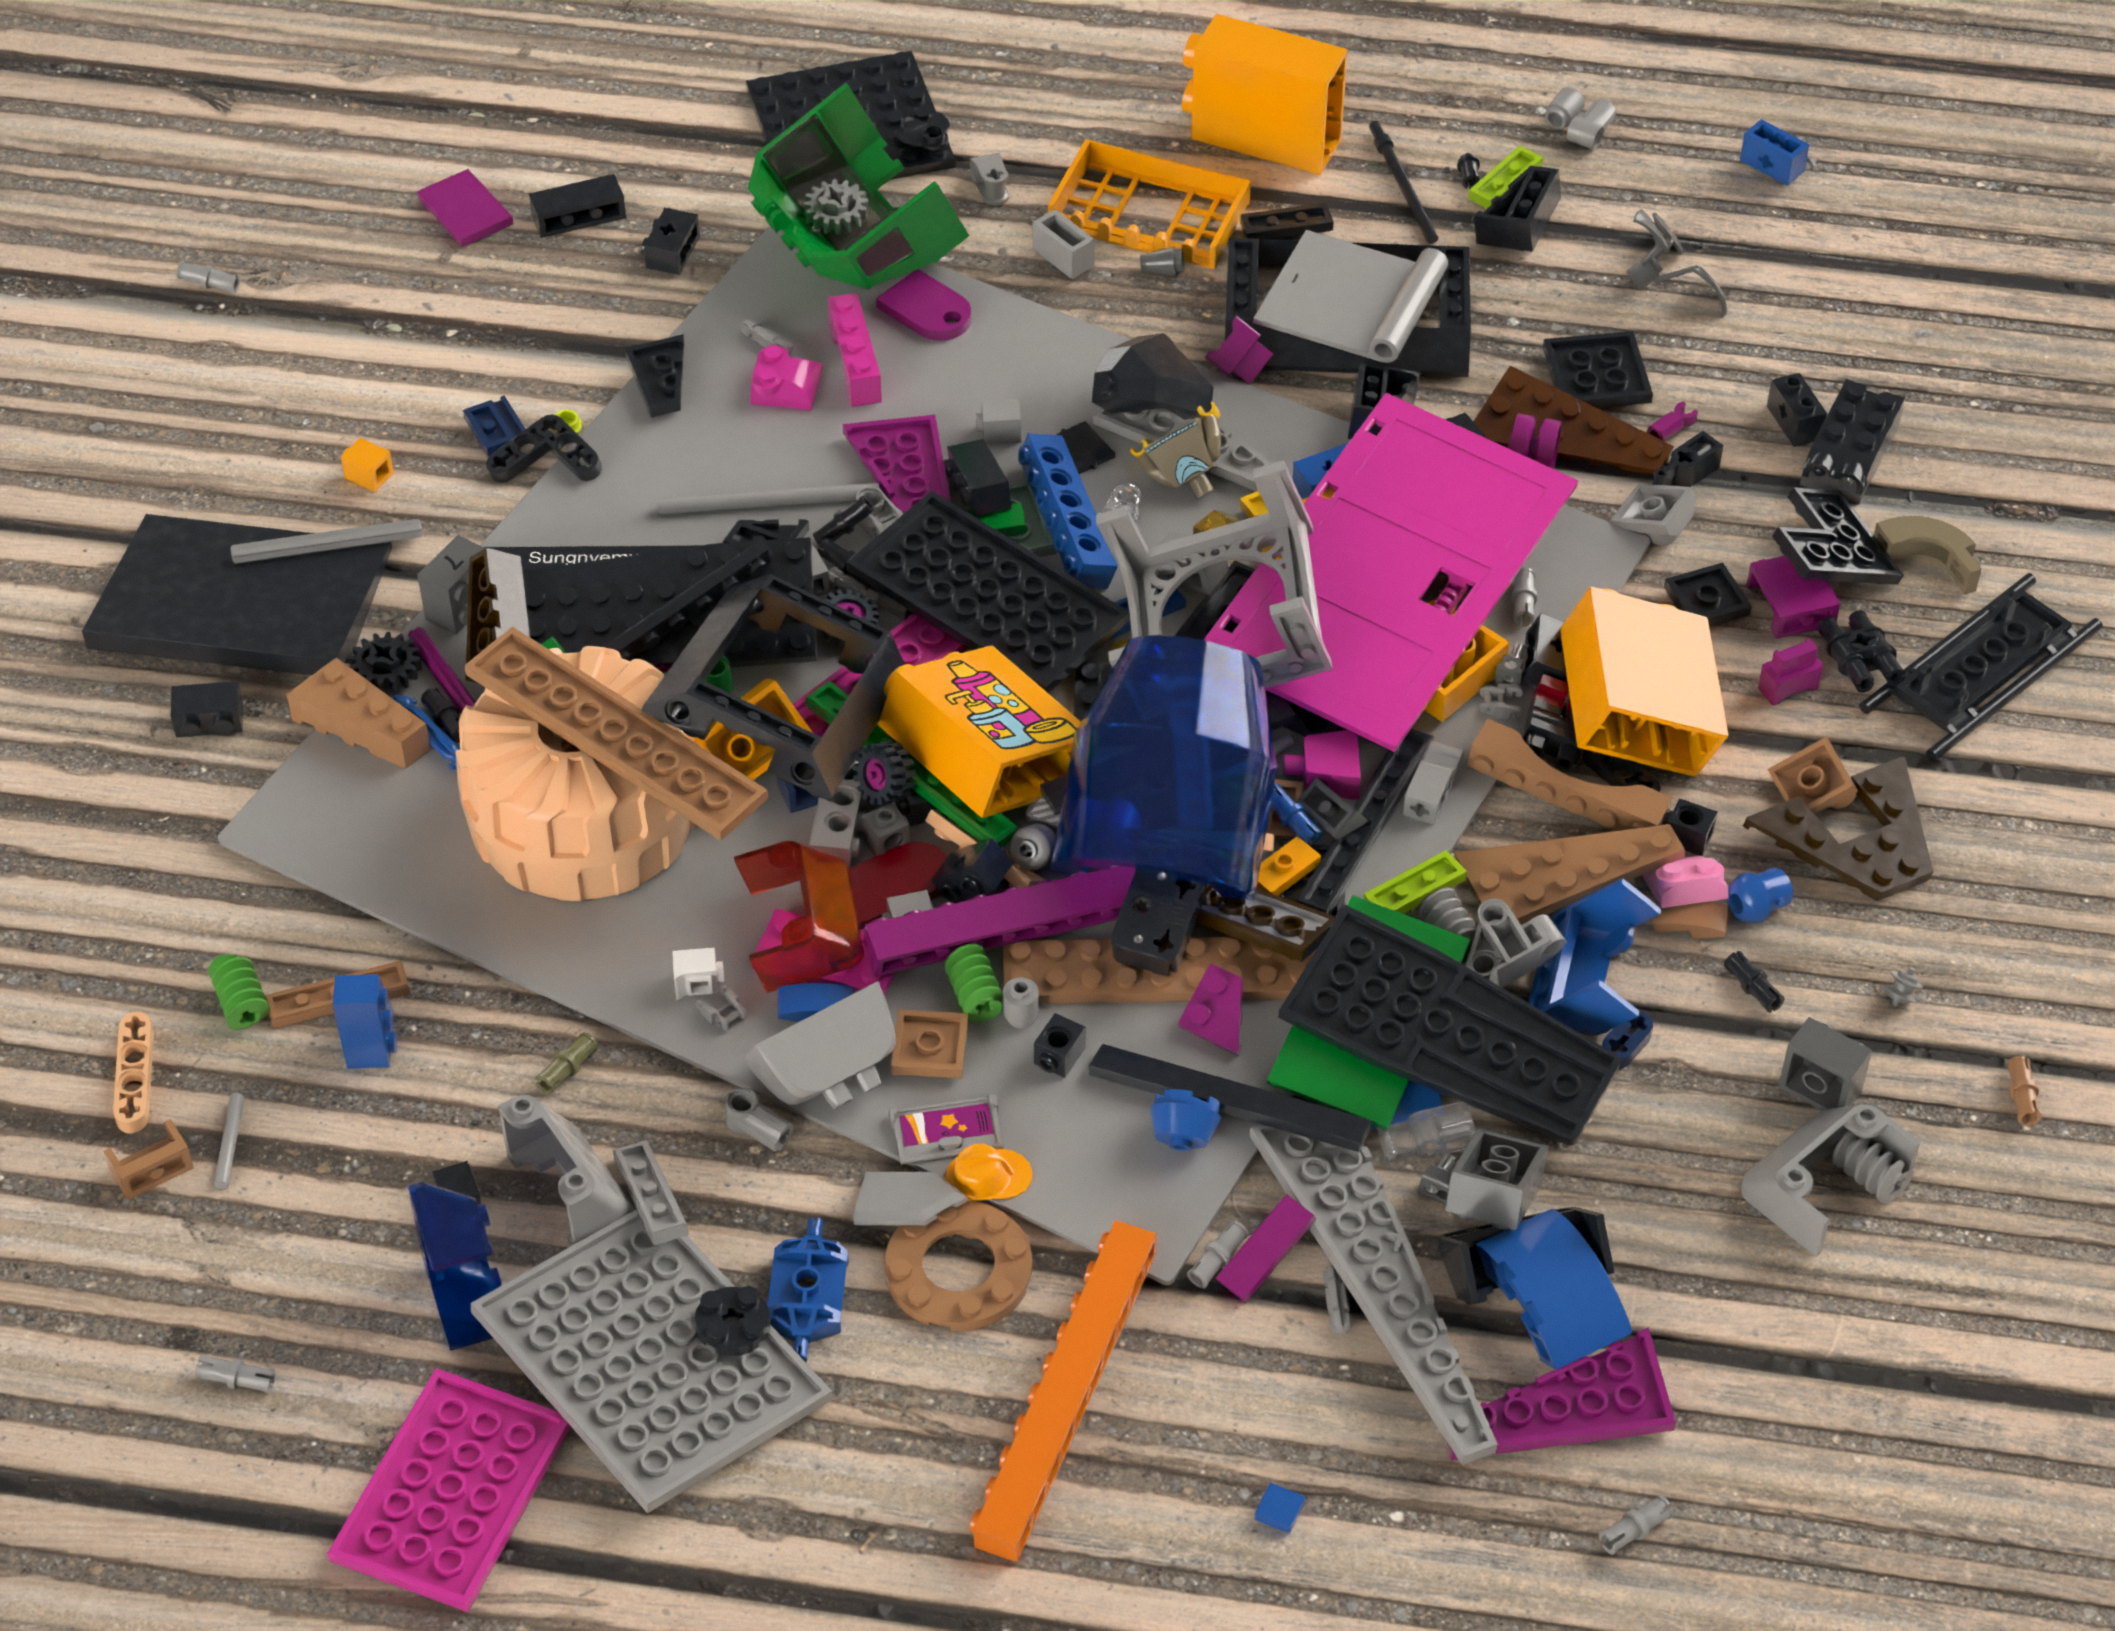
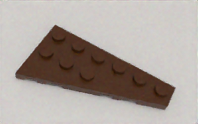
[1473,365,1674,475]

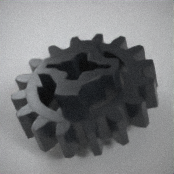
[348,632,422,693]

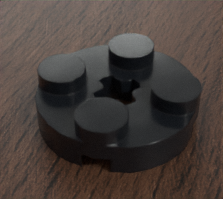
[695,1286,770,1356]

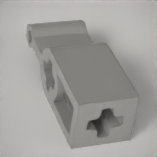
[1403,741,1464,825]

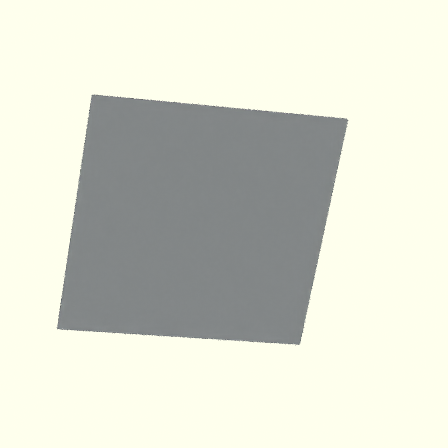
[218,226,1650,1285]

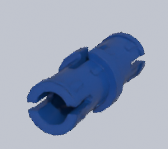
[1263,784,1322,846]

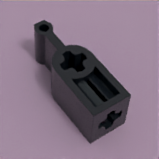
[1652,431,1724,487]

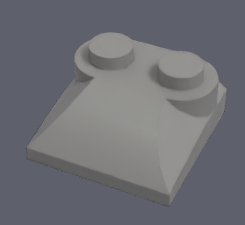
[1610,483,1697,546]

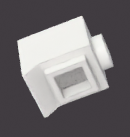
[672,947,724,1000]

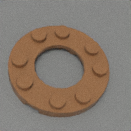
[885,1201,1032,1331]

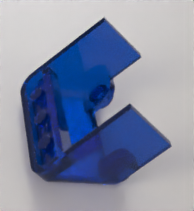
[407,1181,502,1351]

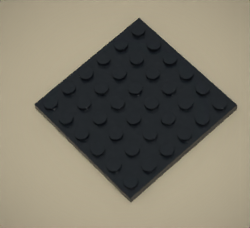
[746,51,955,197]

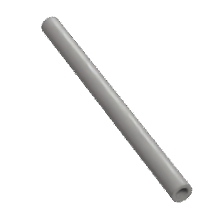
[657,483,879,515]

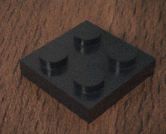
[1664,563,1752,627]

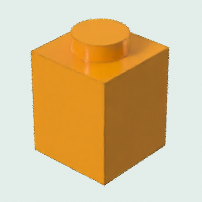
[341,438,394,492]

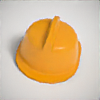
[945,1144,1033,1201]

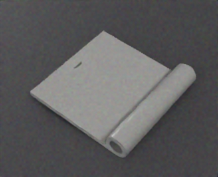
[1253,230,1448,363]

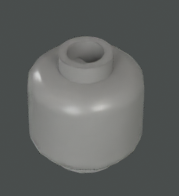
[1009,823,1059,871]

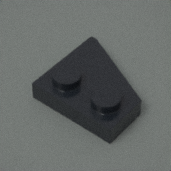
[723,519,809,543]

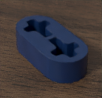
[1602,1011,1653,1069]

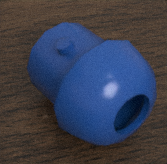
[1727,867,1793,923]

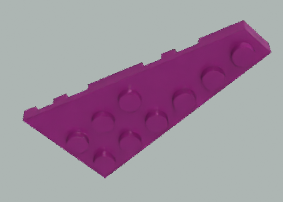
[842,415,951,514]
[1446,1327,1676,1460]

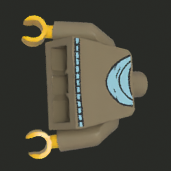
[1130,401,1221,498]

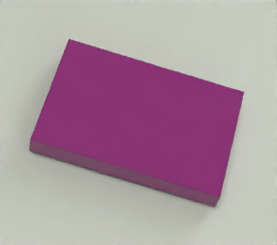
[417,169,513,247]

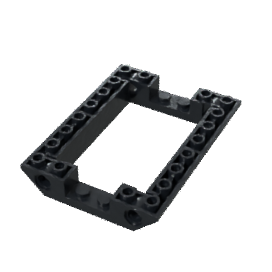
[1225,238,1471,377]
[641,574,905,801]

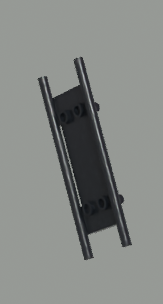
[1859,573,2103,762]

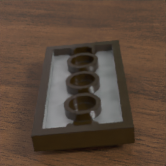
[1196,875,1337,962]

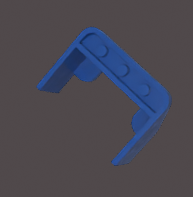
[1528,878,1661,1035]

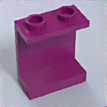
[1746,555,1840,639]

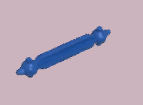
[393,694,460,771]

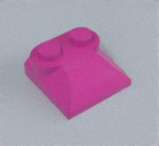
[750,345,823,410]

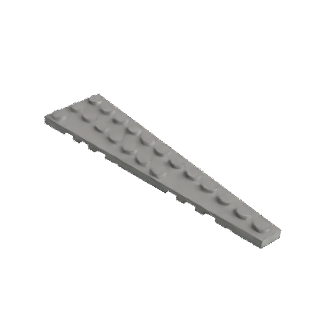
[1249,1104,1497,1465]

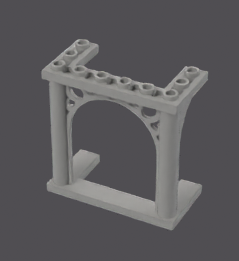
[1096,460,1333,723]

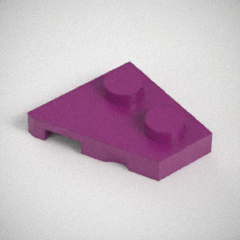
[1177,963,1243,1056]

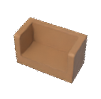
[104,1119,194,1200]

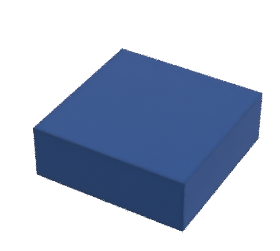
[1255,1482,1306,1534]

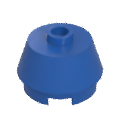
[1150,1089,1221,1151]

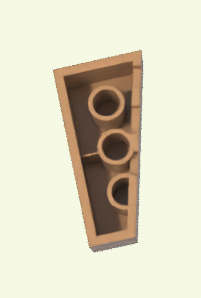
[286,658,431,769]

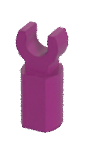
[1647,401,1698,442]

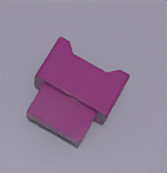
[1204,316,1273,384]
[1758,638,1823,705]

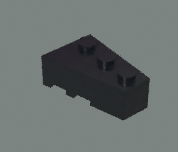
[1474,165,1561,252]
[1347,362,1421,440]

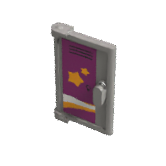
[888,1093,1004,1165]

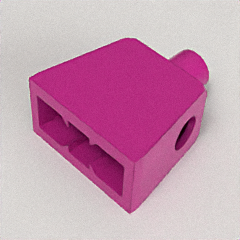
[1283,730,1361,800]

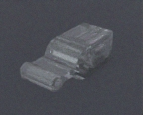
[1377,1101,1476,1162]

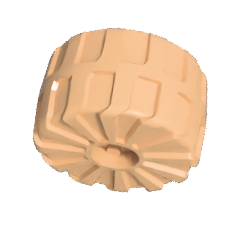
[456,646,695,901]

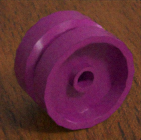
[1507,413,1562,469]

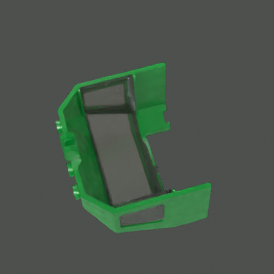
[748,83,970,290]

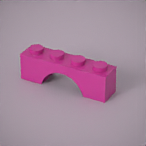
[827,293,882,407]

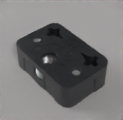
[1111,858,1205,976]

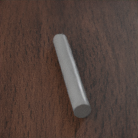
[214,1093,244,1189]

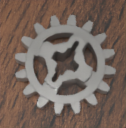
[804,179,869,235]

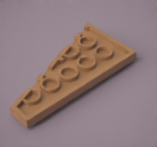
[1454,824,1685,925]

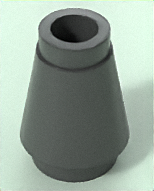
[1140,246,1185,276]

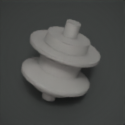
[1883,967,1923,1007]

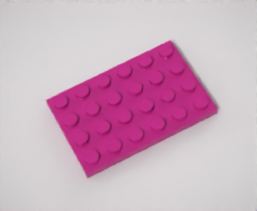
[327,1368,571,1612]

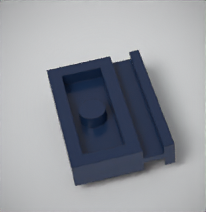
[463,395,525,457]

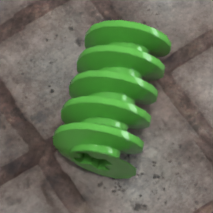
[945,943,1003,1023]
[208,954,270,1030]

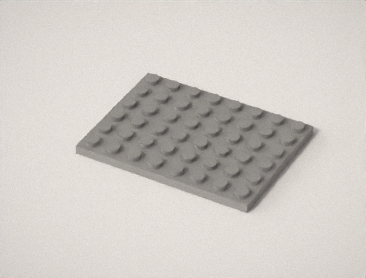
[471,1209,832,1514]

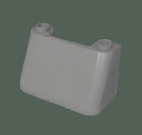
[498,1095,634,1246]

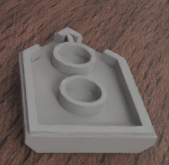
[853,1172,968,1226]

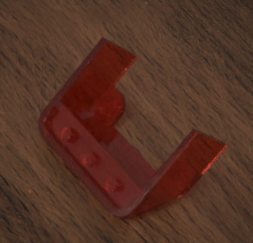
[734,840,864,993]

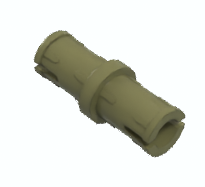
[535,1032,598,1094]

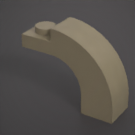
[1874,516,1982,595]

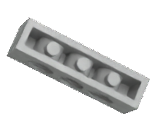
[809,752,871,870]

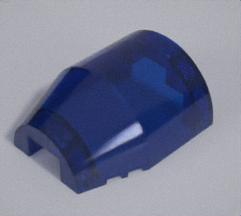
[1050,635,1277,901]

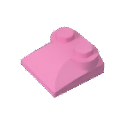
[1642,856,1728,908]

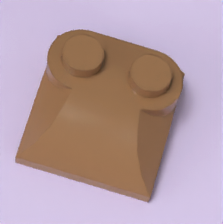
[1767,736,1858,814]

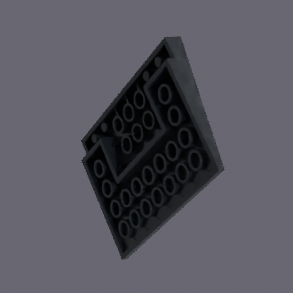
[82,514,392,675]

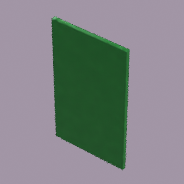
[1266,895,1471,1130]

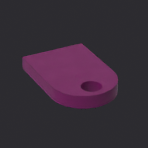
[876,269,971,341]

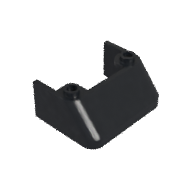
[1437,1207,1615,1305]

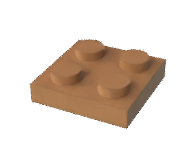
[891,1009,969,1079]

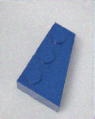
[333,974,397,1069]

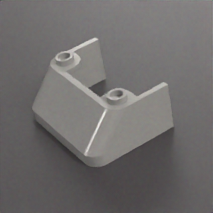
[1741,1104,1920,1257]

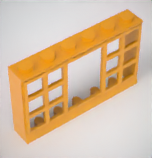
[1048,139,1251,269]

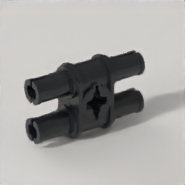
[1818,610,1905,693]

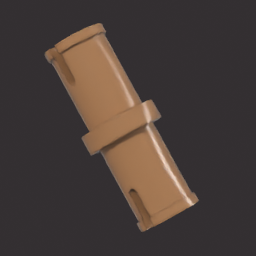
[2007,1056,2041,1125]

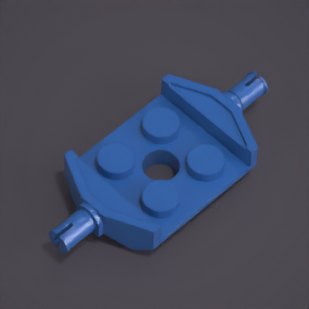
[767,1217,849,1362]

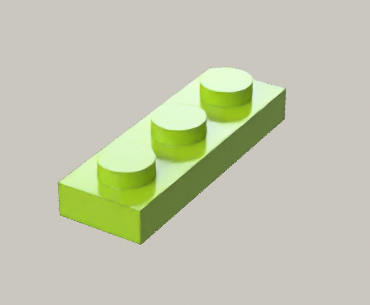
[1468,145,1544,209]
[1363,850,1467,914]

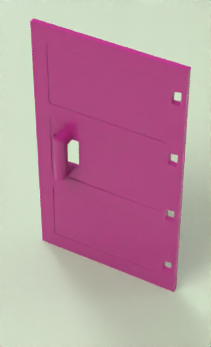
[1195,393,1578,752]

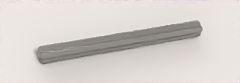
[231,519,422,564]

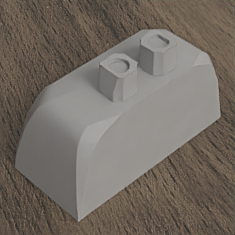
[743,981,896,1110]

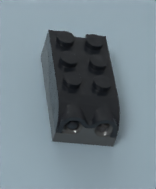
[1800,379,1905,504]

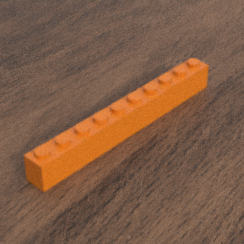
[970,1220,1157,1563]

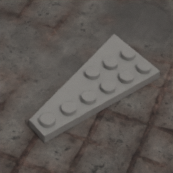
[1093,407,1271,491]

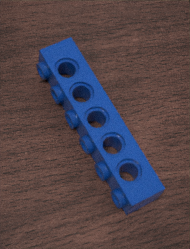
[1018,433,1118,589]

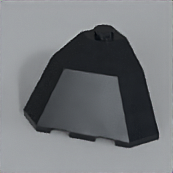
[1092,333,1214,420]

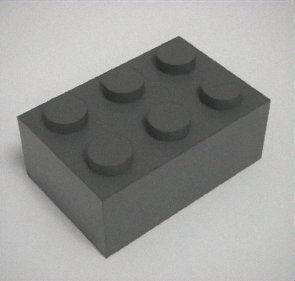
[1445,1128,1548,1230]

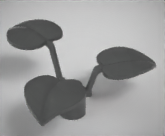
[1627,209,1727,316]

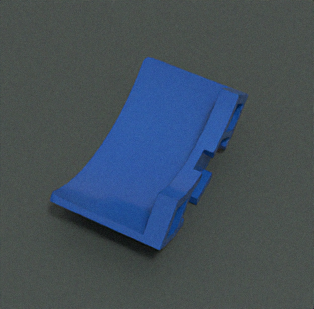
[1476,1209,1632,1370]

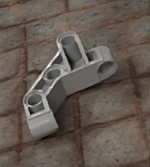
[1466,899,1568,988]

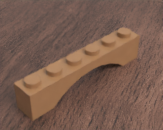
[1467,718,1673,831]

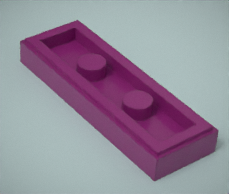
[1216,1194,1316,1303]

